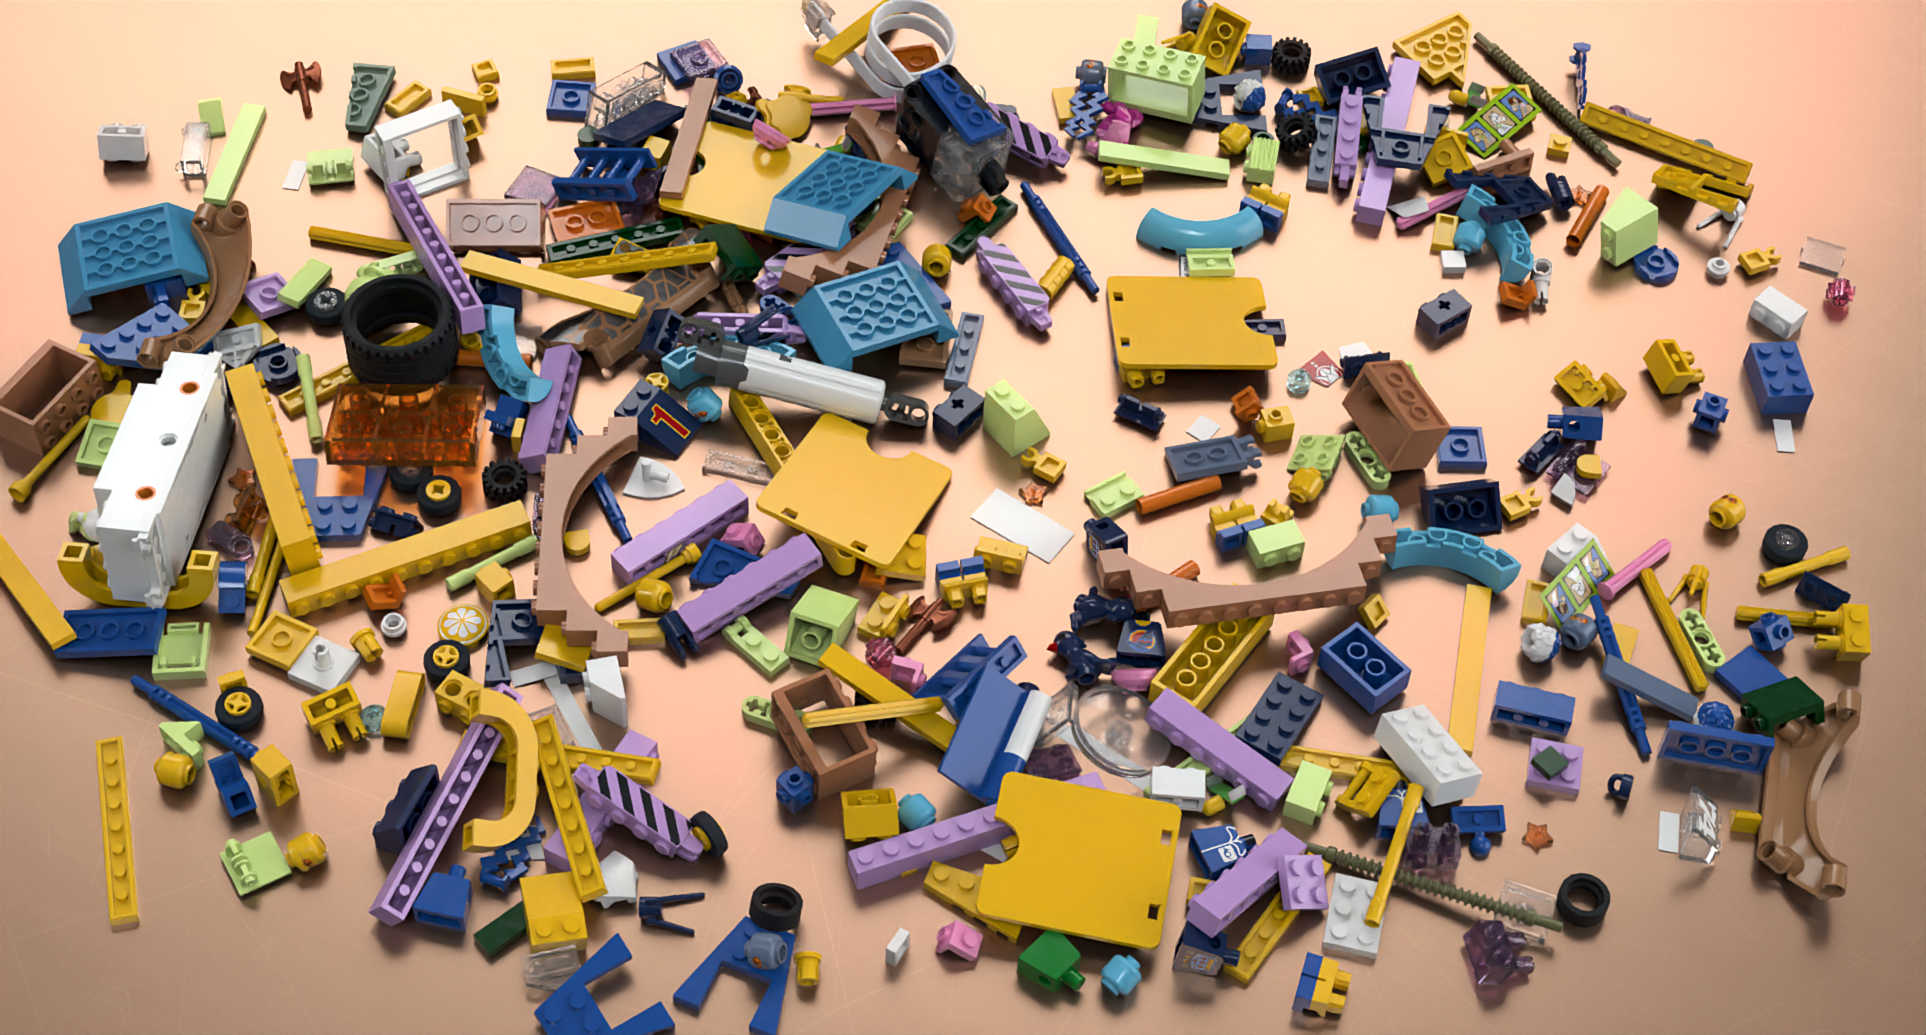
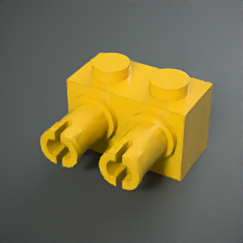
[1642,339,1705,394]
[1813,603,1871,662]
[300,681,369,753]

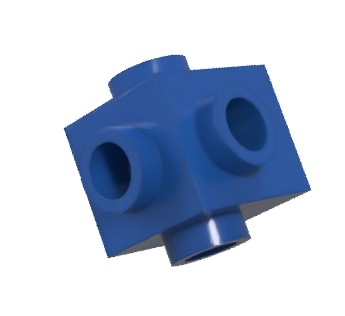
[1692,391,1729,434]
[1748,612,1795,651]
[776,765,814,814]

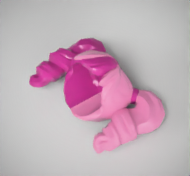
[1085,101,1143,165]

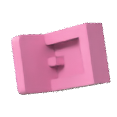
[720,523,765,556]
[1285,630,1314,675]
[891,655,927,695]
[936,920,983,962]

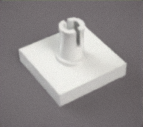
[287,635,361,693]

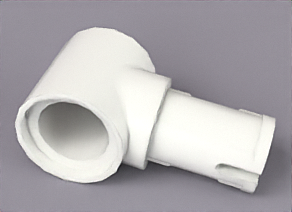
[1530,258,1553,305]

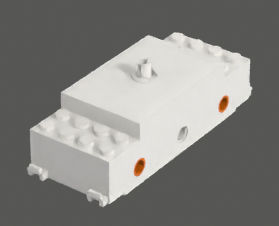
[93,351,235,609]

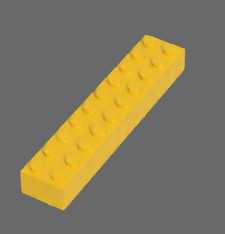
[225,363,324,576]

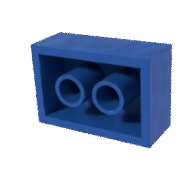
[1743,341,1814,415]
[1317,622,1412,714]

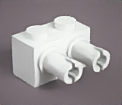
[97,122,149,162]
[360,133,423,180]

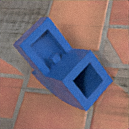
[145,274,187,308]
[484,394,530,438]
[218,561,248,613]
[207,750,257,818]

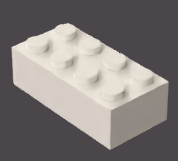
[1374,704,1483,806]

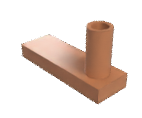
[1472,138,1534,178]

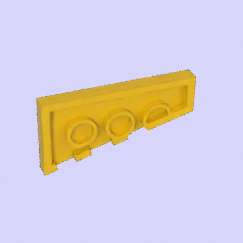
[923,861,1024,944]

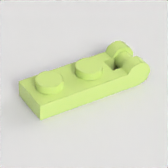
[722,615,789,677]

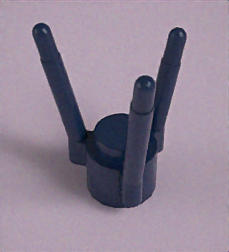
[735,304,790,347]
[639,892,705,934]

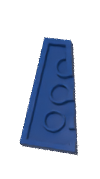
[919,68,1007,146]
[689,538,802,599]

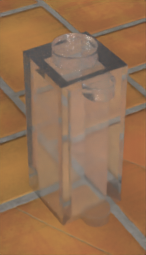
[174,122,213,177]

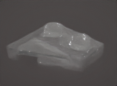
[520,944,580,992]

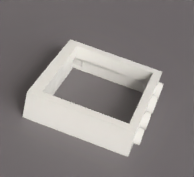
[374,99,471,197]

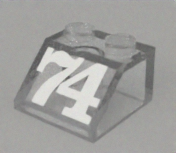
[1679,786,1722,864]

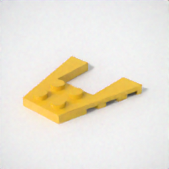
[1651,164,1754,213]

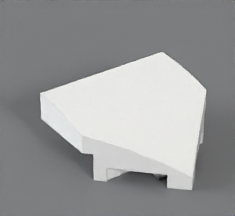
[213,323,262,368]
[592,850,639,909]

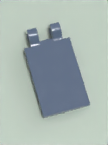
[1164,435,1262,482]

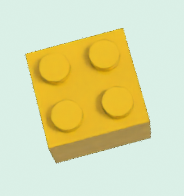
[840,787,899,842]

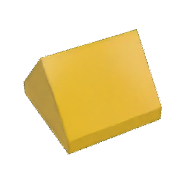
[1600,372,1627,403]
[1729,809,1762,834]

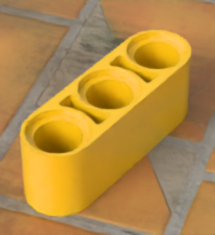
[380,670,425,739]

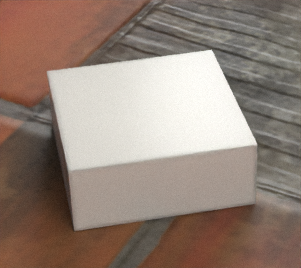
[1439,250,1466,273]
[886,927,910,967]

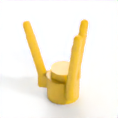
[1161,31,1196,52]
[1667,564,1710,619]

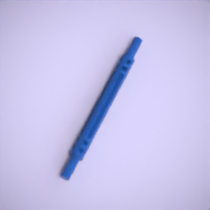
[1020,181,1100,295]
[566,414,633,544]
[1589,595,1652,756]
[130,675,258,761]

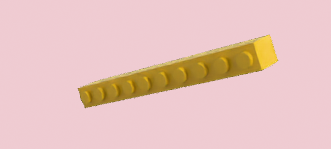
[279,500,532,618]

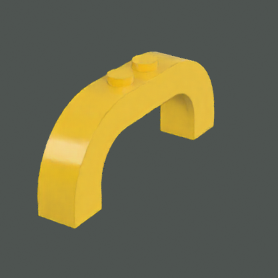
[57,542,220,609]
[462,688,540,853]

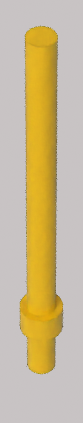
[247,537,284,637]

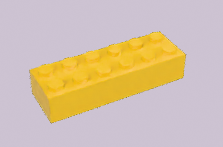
[1148,582,1275,712]

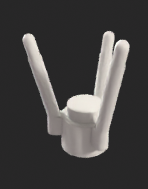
[1697,199,1746,248]

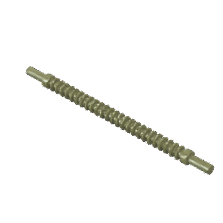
[1474,32,1622,168]
[1302,840,1564,933]

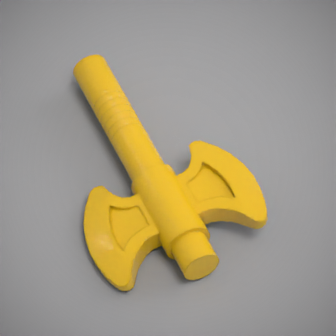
[778,84,844,103]

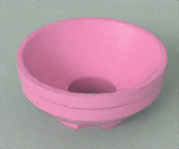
[752,119,791,151]
[1111,668,1158,692]

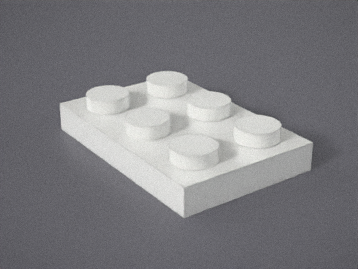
[1322,873,1387,959]

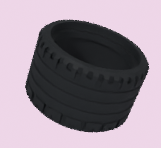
[340,274,459,395]

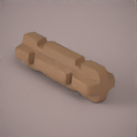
[722,282,748,313]

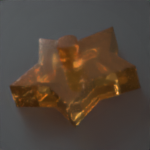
[1570,184,1592,205]
[228,467,257,493]
[1019,480,1047,504]
[1522,822,1554,851]

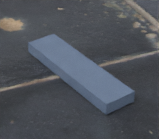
[1306,114,1338,189]
[944,311,984,388]
[1600,654,1699,722]

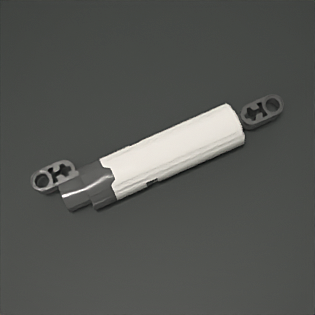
[678,316,929,427]

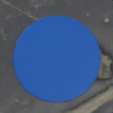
[1633,245,1679,283]

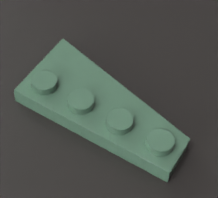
[345,62,396,133]

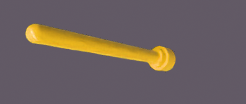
[8,415,91,502]
[594,542,702,612]

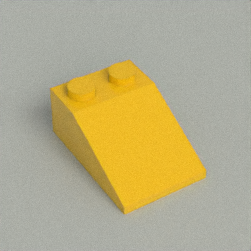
[1190,2,1252,76]
[519,871,588,957]

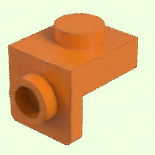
[957,192,997,223]
[1498,279,1538,311]
[1231,386,1264,423]
[362,574,406,610]

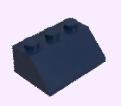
[1313,46,1391,105]
[469,247,522,317]
[1419,478,1503,534]
[372,764,440,856]

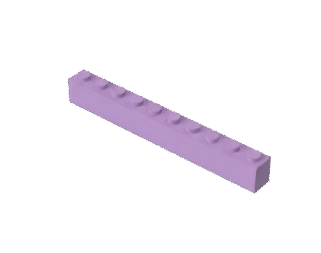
[1353,56,1421,227]
[387,179,485,335]
[368,683,523,926]
[848,771,1106,890]

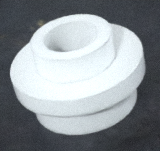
[1707,258,1730,279]
[381,613,407,637]

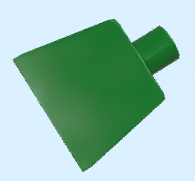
[1017,930,1086,992]

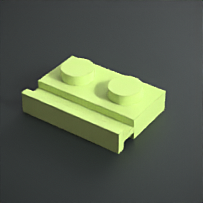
[1185,248,1236,277]
[1084,471,1144,518]

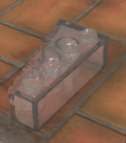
[584,61,667,129]

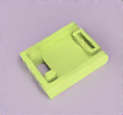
[152,622,211,681]

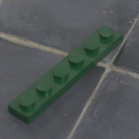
[546,216,685,263]

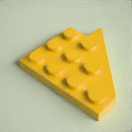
[1392,11,1472,88]

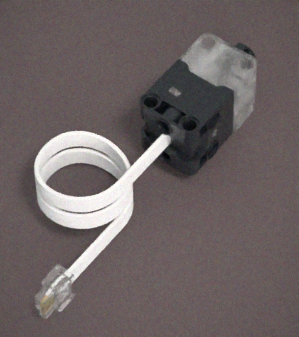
[799,0,1014,202]

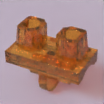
[224,486,269,536]

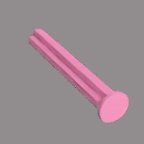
[811,95,897,116]
[1395,188,1470,230]
[1597,538,1673,600]

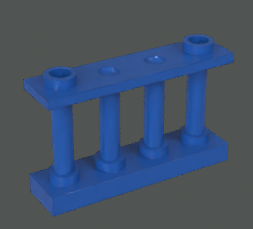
[551,147,658,202]
[911,633,1028,720]

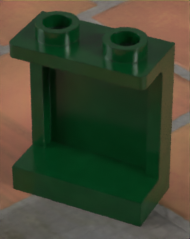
[693,224,764,282]
[1740,676,1825,738]

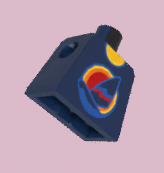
[1116,611,1166,670]

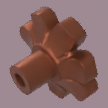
[746,86,762,106]

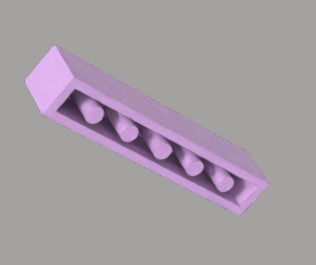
[518,344,582,474]
[610,480,749,585]
[676,532,823,643]
[1144,688,1294,812]
[543,729,660,872]
[1186,828,1307,938]

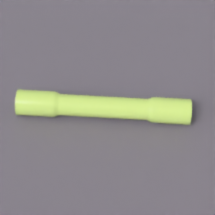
[296,354,324,444]
[445,534,538,592]

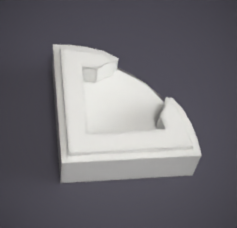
[1551,473,1576,507]

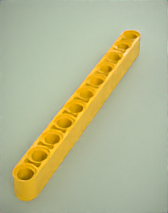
[728,388,857,576]

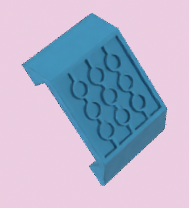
[764,150,918,252]
[57,202,210,315]
[791,261,959,371]

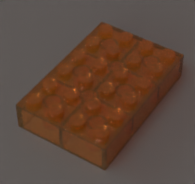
[324,383,487,467]

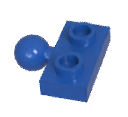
[1449,805,1506,856]

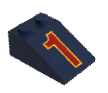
[614,379,703,458]

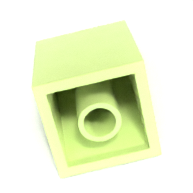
[1600,187,1658,266]
[983,380,1050,457]
[784,585,859,666]

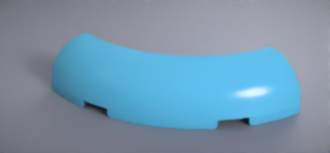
[1456,184,1534,282]
[1136,206,1263,255]
[477,304,553,402]
[661,335,796,390]
[1384,527,1522,594]

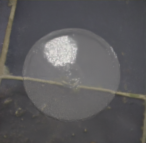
[1071,685,1171,778]

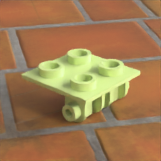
[306,148,355,185]
[1287,435,1346,481]
[220,831,292,896]

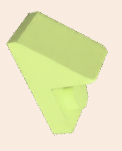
[198,97,226,137]
[158,721,205,770]

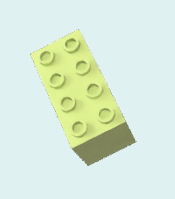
[1108,38,1206,124]

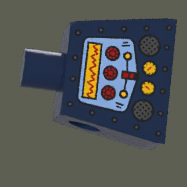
[1083,517,1128,564]
[1172,921,1240,976]

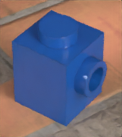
[1240,34,1273,65]

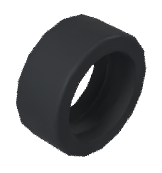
[1556,873,1610,927]
[749,883,803,932]

